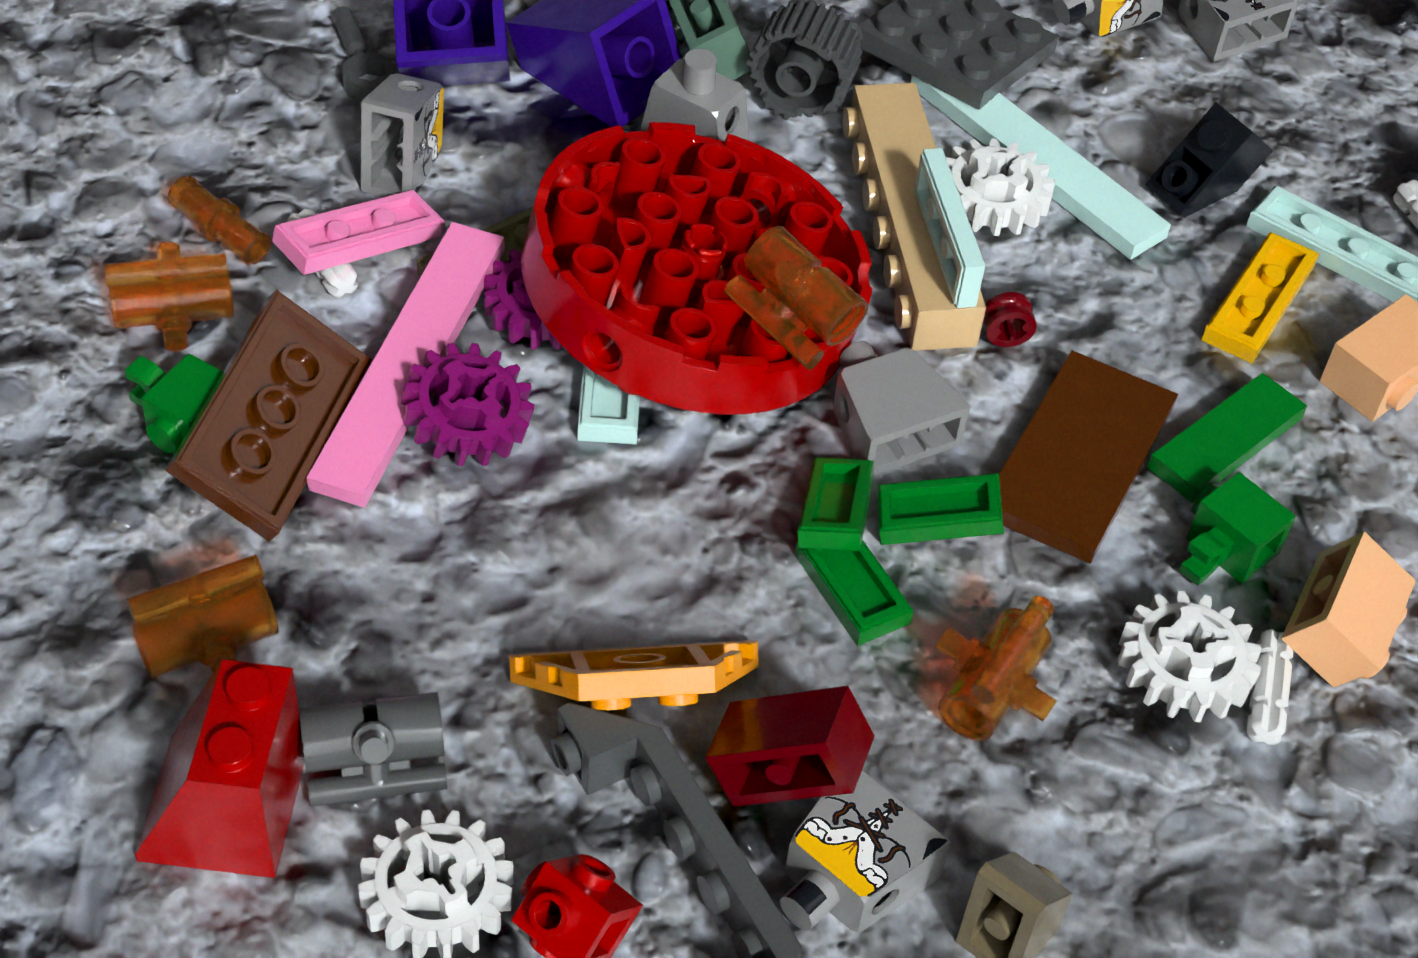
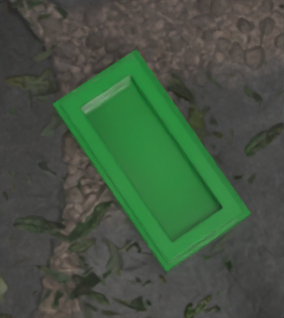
[797,457,874,551]
[878,473,1004,545]
[795,540,914,646]

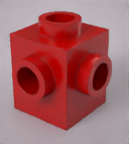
[511,854,643,958]

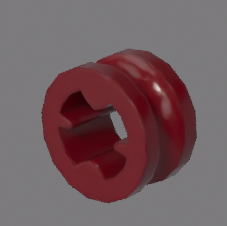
[983,292,1037,347]

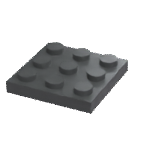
[859,0,1059,110]

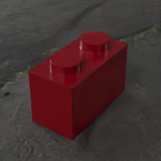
[705,685,875,807]

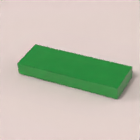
[1147,372,1307,503]

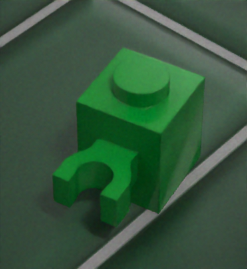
[125,353,223,453]
[1179,472,1296,586]

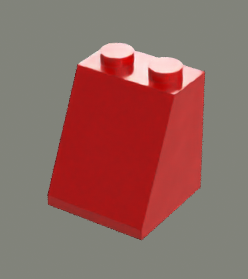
[135,659,305,878]

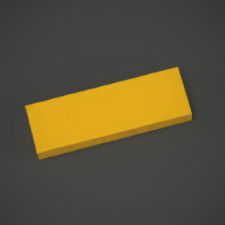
[1201,232,1319,364]

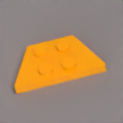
[509,640,759,710]

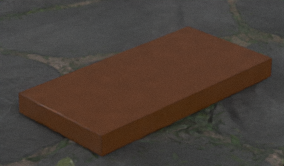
[165,289,372,541]
[999,350,1178,564]

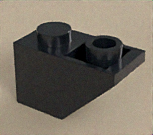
[1145,102,1273,218]

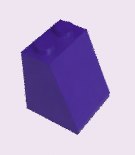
[393,0,511,86]
[506,0,682,127]

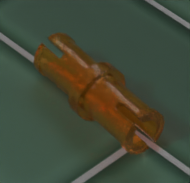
[167,175,271,265]

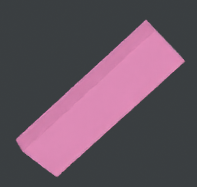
[272,190,445,275]

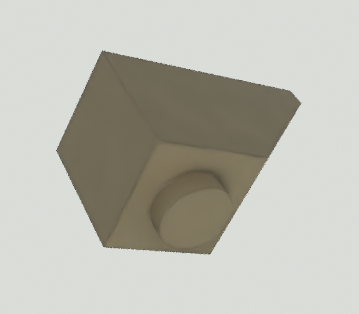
[956,852,1073,958]

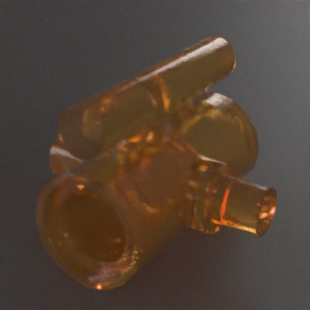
[724,225,868,370]
[104,242,234,351]
[126,555,279,679]
[935,596,1057,741]

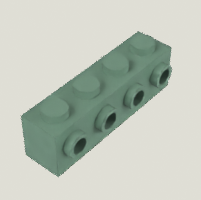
[665,0,751,80]

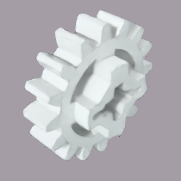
[946,138,1055,236]
[1118,591,1262,722]
[358,810,514,958]

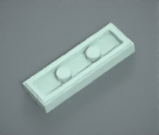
[914,148,985,308]

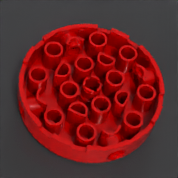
[521,122,873,415]

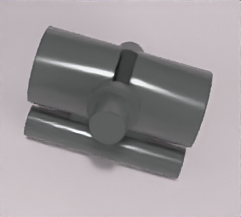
[299,692,447,807]

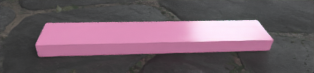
[306,222,505,508]

